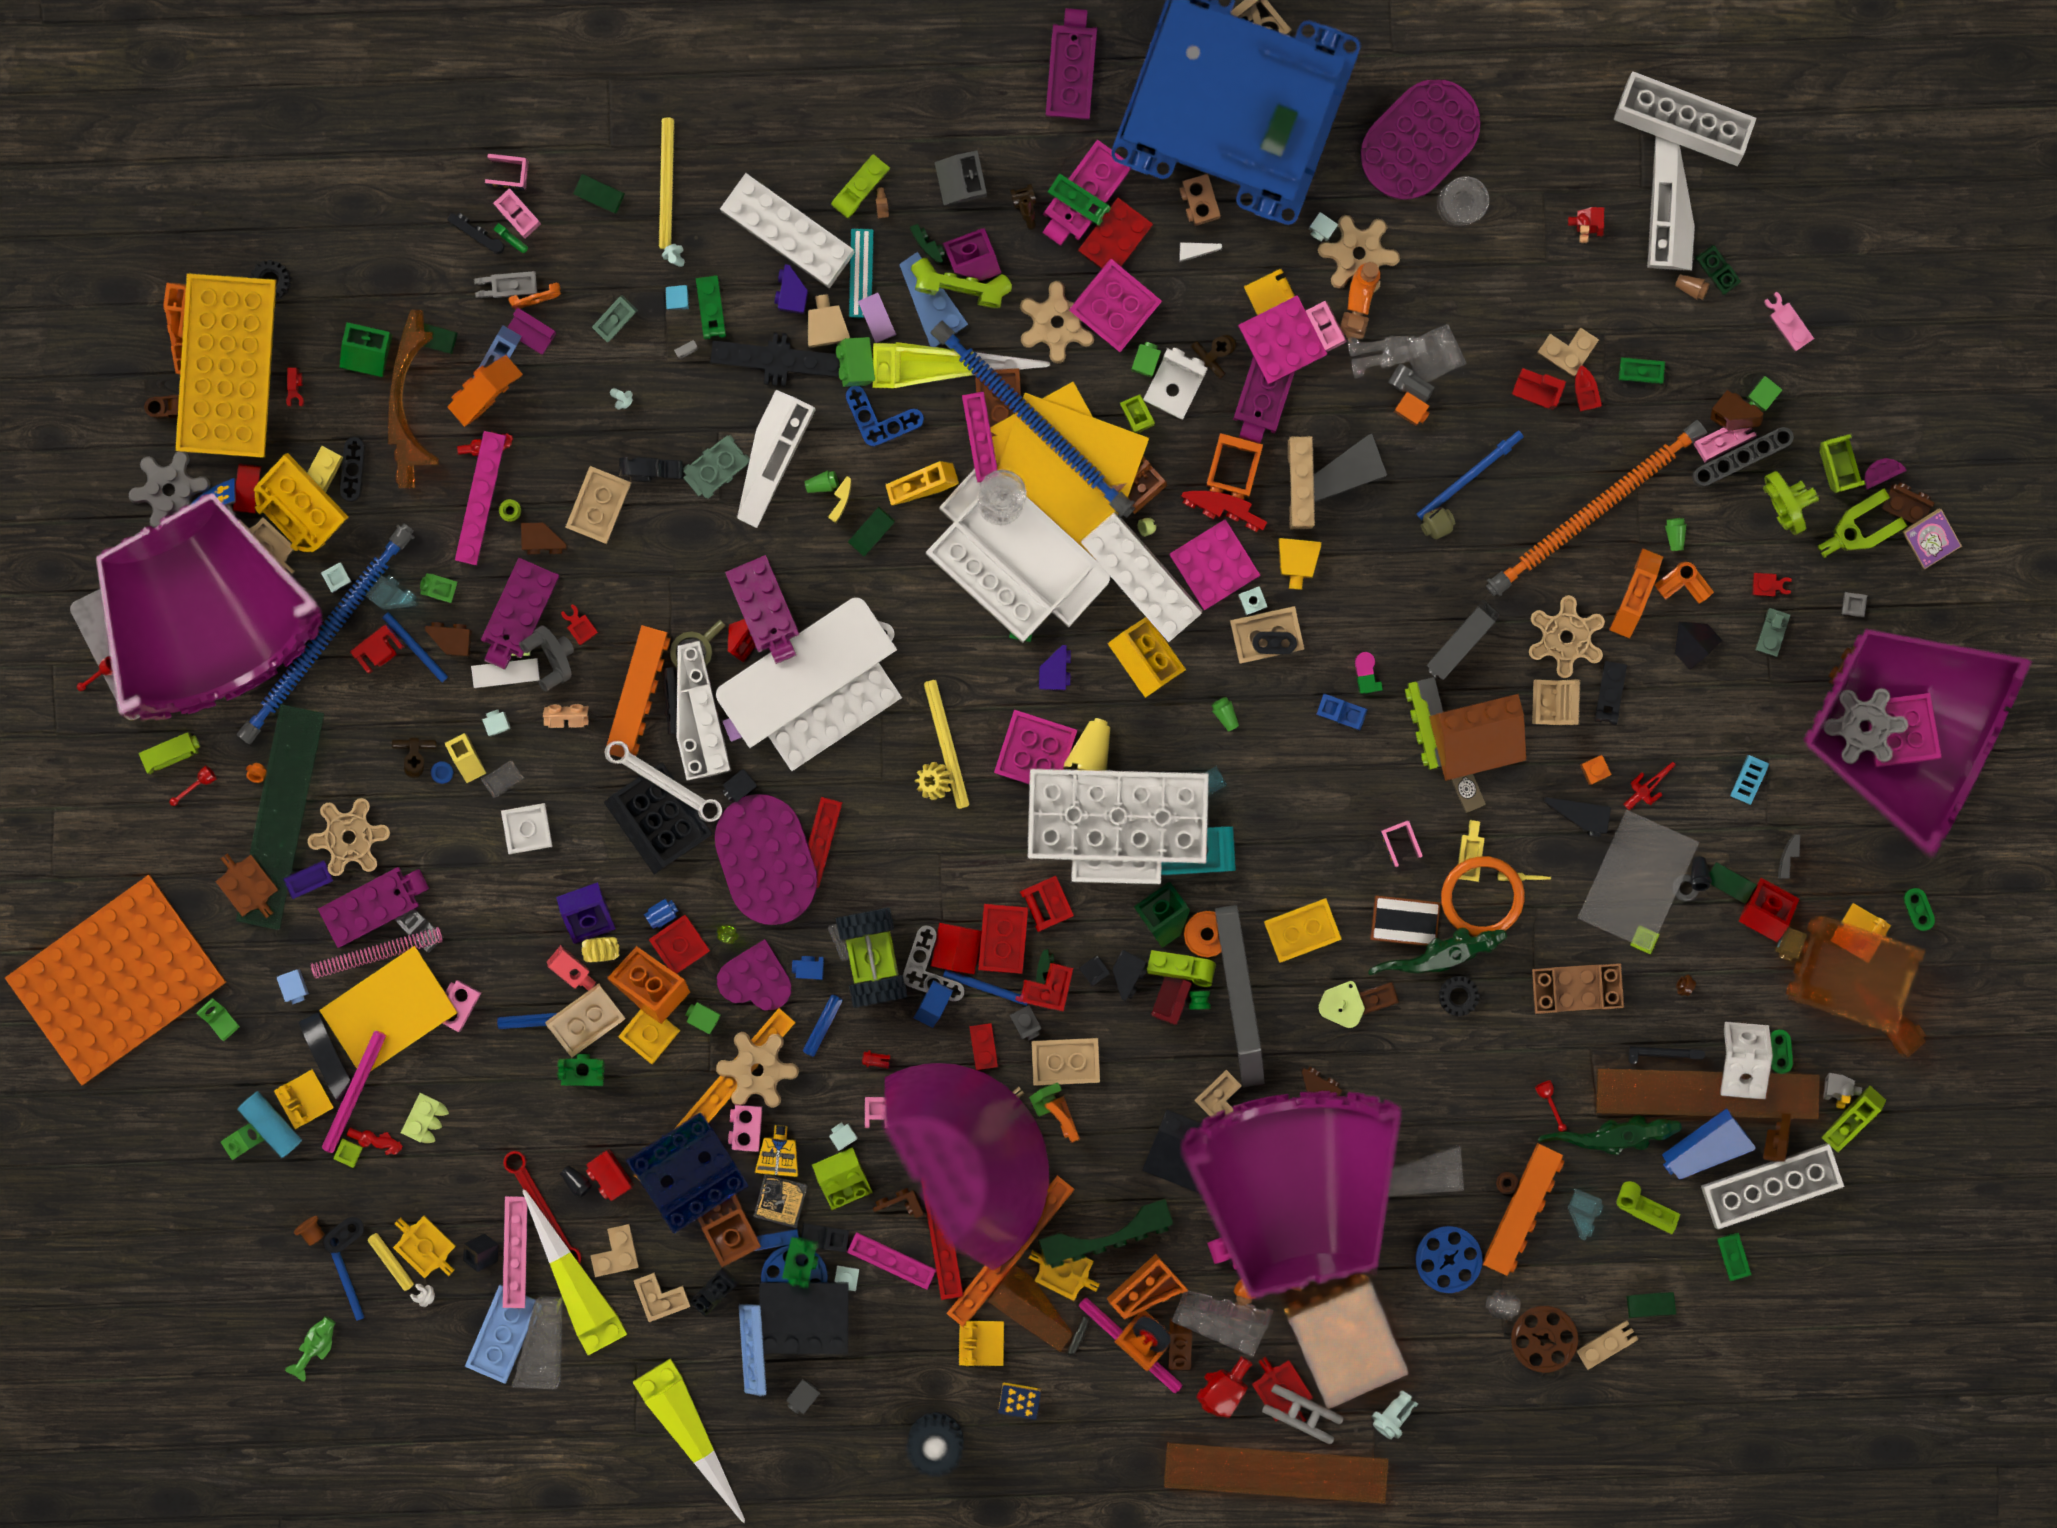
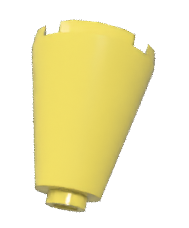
[1063,718,1110,771]

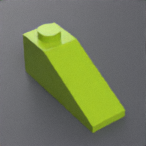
[1822,1086,1886,1152]

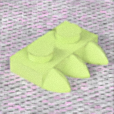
[401,1093,449,1143]

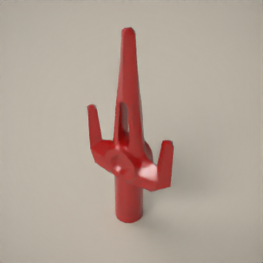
[1623,762,1675,810]

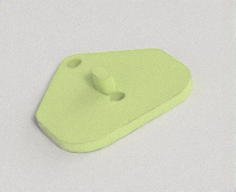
[1319,981,1365,1028]

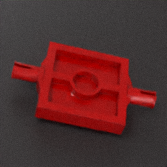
[1252,1356,1313,1422]

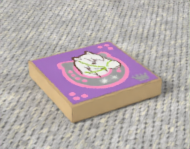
[1902,508,1962,569]

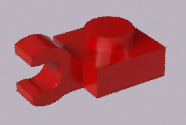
[286,368,304,407]

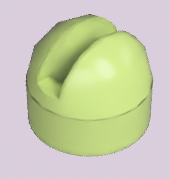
[1138,518,1157,537]

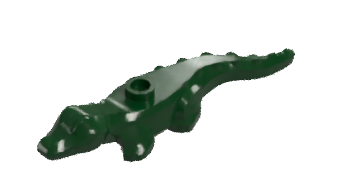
[1368,927,1507,975]
[1538,1115,1682,1155]

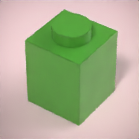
[1131,342,1161,378]
[1746,376,1782,412]
[685,1002,721,1034]

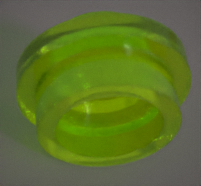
[717,925,739,944]

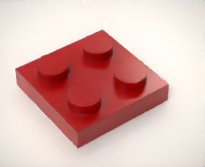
[649,914,710,974]

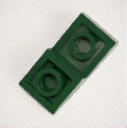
[1260,103,1298,157]
[573,174,625,213]
[910,224,945,265]
[1695,245,1741,295]
[407,320,458,354]
[848,507,895,556]
[1710,862,1758,904]
[1036,949,1055,984]
[1627,1292,1676,1318]

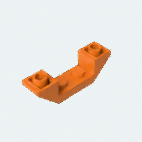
[1609,549,1663,639]

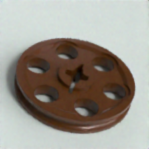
[1511,1306,1578,1373]

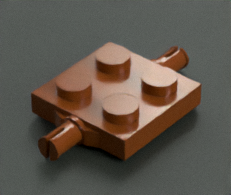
[215,853,278,919]

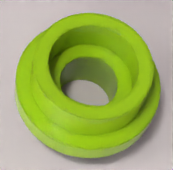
[499,499,521,522]

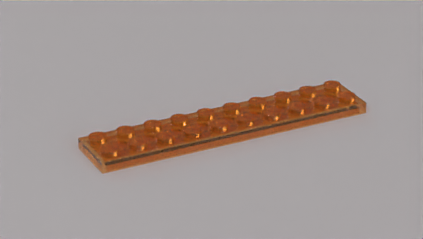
[1596,1068,1820,1119]
[1164,1442,1388,1504]

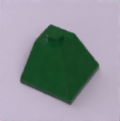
[1134,882,1190,948]

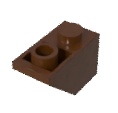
[1710,390,1764,431]
[521,522,568,555]
[425,622,472,657]
[1301,1066,1342,1096]

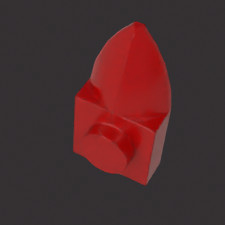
[1575,365,1602,412]

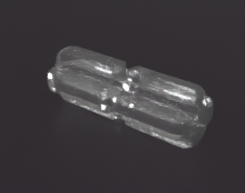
[828,924,849,961]

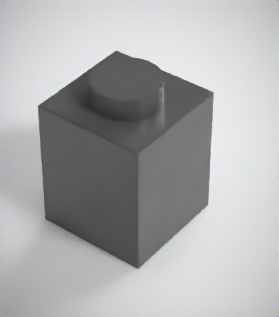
[786,1378,821,1414]

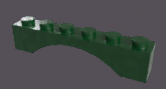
[1037,1199,1173,1269]

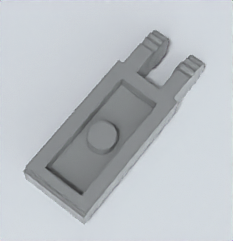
[474,271,538,298]

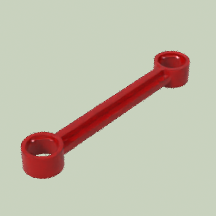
[503,1151,582,1264]

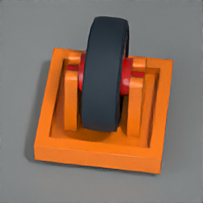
[1114,1310,1171,1371]

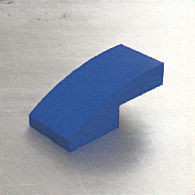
[1317,694,1367,730]

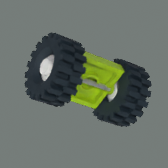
[836,908,907,1007]
[907,1412,964,1477]

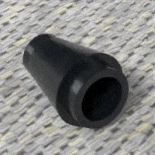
[1690,857,1712,891]
[560,1165,592,1198]

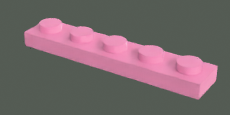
[503,1197,528,1308]

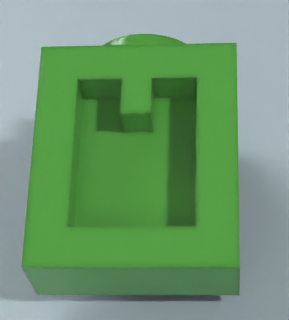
[420,573,457,603]
[1029,1083,1061,1117]

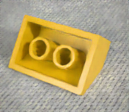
[1107,617,1186,698]

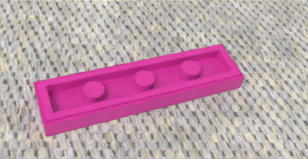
[962,392,999,483]
[847,1232,936,1290]

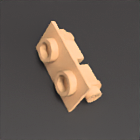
[543,704,589,728]

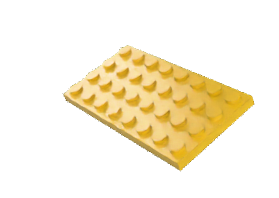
[176,274,277,457]

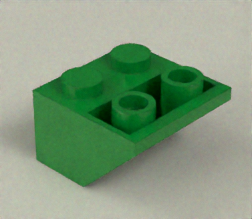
[339,322,393,377]

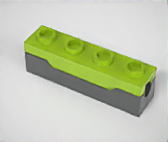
[1405,677,1443,770]

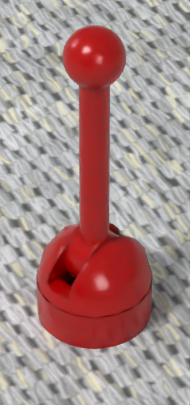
[77,656,113,691]
[169,765,217,806]
[1535,1080,1567,1132]

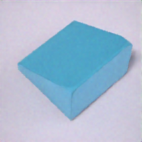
[666,285,689,309]

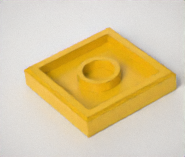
[618,1009,681,1065]

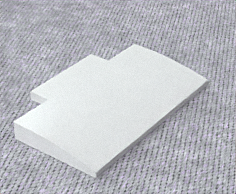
[1028,769,1208,884]

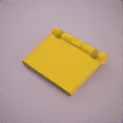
[1244,268,1295,315]

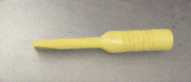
[1497,872,1551,881]

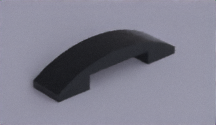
[299,1012,352,1101]

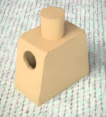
[808,295,850,348]

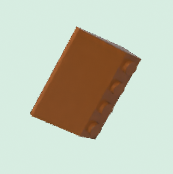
[1429,694,1526,781]

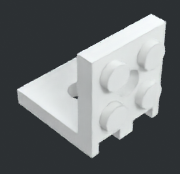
[1143,347,1207,420]
[1720,1022,1772,1099]

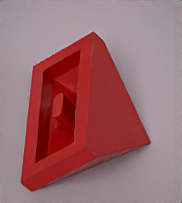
[728,619,756,662]

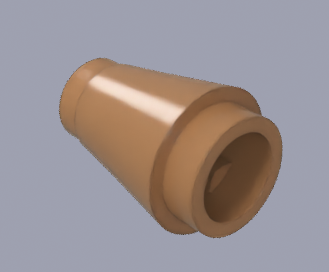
[1675,274,1710,300]

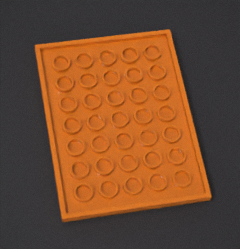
[5,875,227,1086]

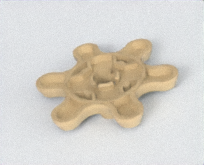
[1318,215,1400,292]
[1020,281,1094,364]
[1529,596,1605,678]
[308,798,390,876]
[716,1032,799,1108]

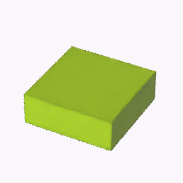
[333,1138,363,1168]

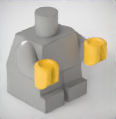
[1823,1073,1862,1109]

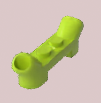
[911,258,1012,308]

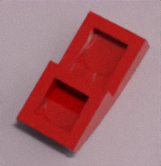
[233,464,261,513]

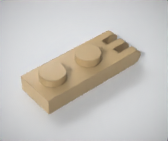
[1576,1320,1638,1370]

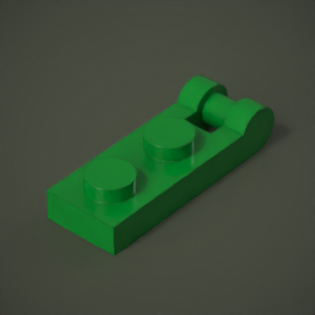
[1047,173,1111,226]
[696,276,726,340]

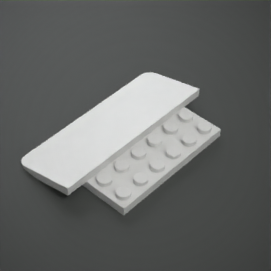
[926,469,1110,643]
[716,598,902,771]

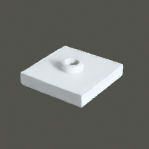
[501,803,553,854]

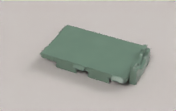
[683,435,750,499]

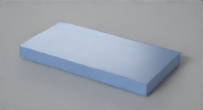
[465,1285,540,1384]
[739,1304,766,1396]

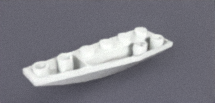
[1647,136,1695,271]
[737,390,816,528]
[677,641,731,780]

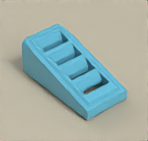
[1730,755,1769,805]

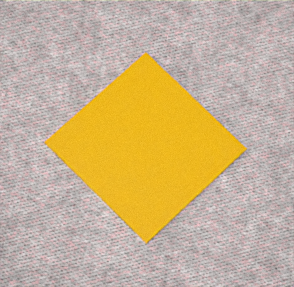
[997,393,1149,559]

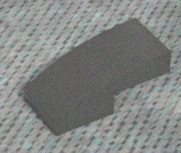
[1778,835,1800,879]
[395,909,444,953]

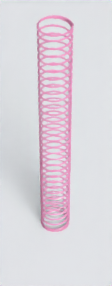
[311,927,442,979]

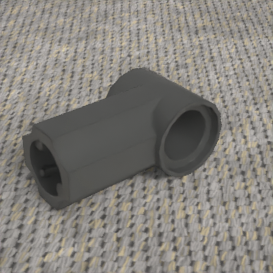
[1388,364,1435,403]

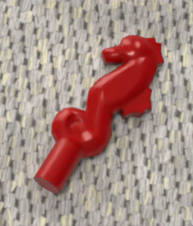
[457,432,513,456]
[347,1128,403,1155]

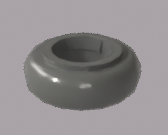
[1672,874,1699,902]

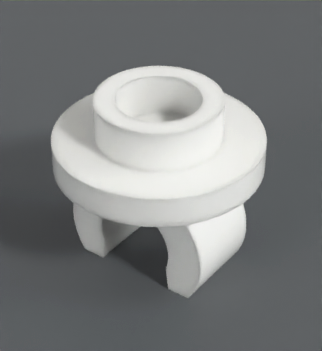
[410,1284,435,1307]

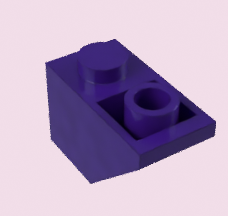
[774,264,808,314]
[1039,645,1071,690]

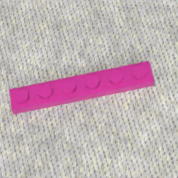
[455,431,506,565]

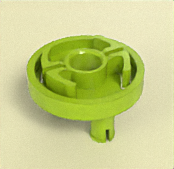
[1763,471,1819,535]

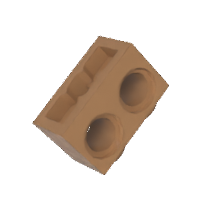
[1179,174,1221,226]

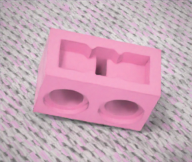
[493,188,541,238]
[1306,301,1347,352]
[443,980,481,1032]
[728,1105,763,1151]

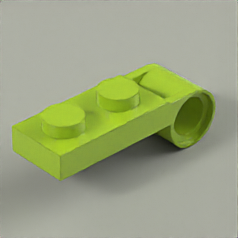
[831,154,890,218]
[1147,950,1216,987]
[1617,1181,1680,1234]

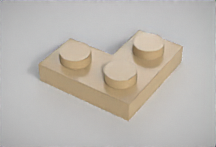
[1537,328,1599,377]
[1195,1070,1242,1116]
[590,1224,639,1277]
[634,1273,691,1322]

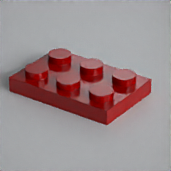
[1078,198,1153,269]
[978,904,1028,974]

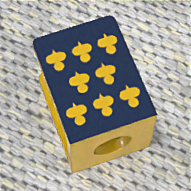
[998,1382,1041,1420]

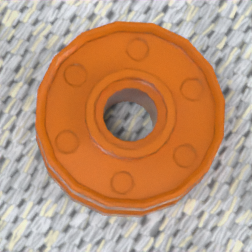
[1184,911,1221,958]

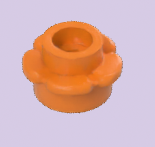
[246,763,268,783]

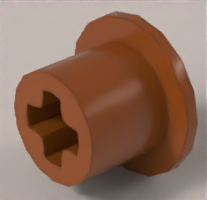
[294,1216,325,1246]

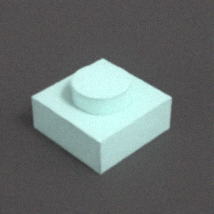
[321,562,352,593]
[835,1265,859,1291]

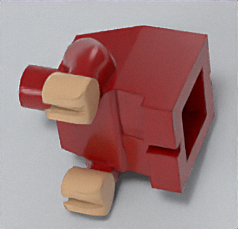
[1568,207,1604,243]

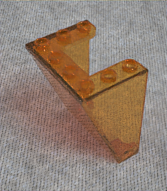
[1786,916,1926,1035]
[1284,1273,1409,1409]

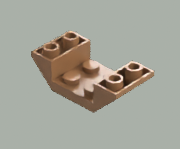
[1532,964,1624,1014]

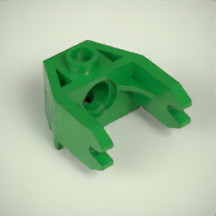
[558,1054,605,1086]
[782,1237,819,1287]

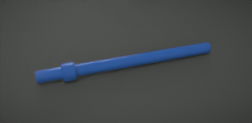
[1416,430,1524,521]

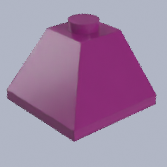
[943,228,1001,281]

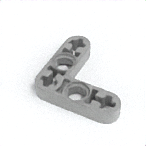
[903,925,965,1001]

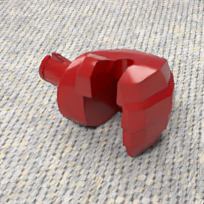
[1197,1356,1252,1418]

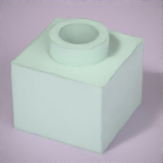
[1309,212,1338,241]
[1238,586,1267,616]
[482,710,511,737]
[829,1122,858,1151]

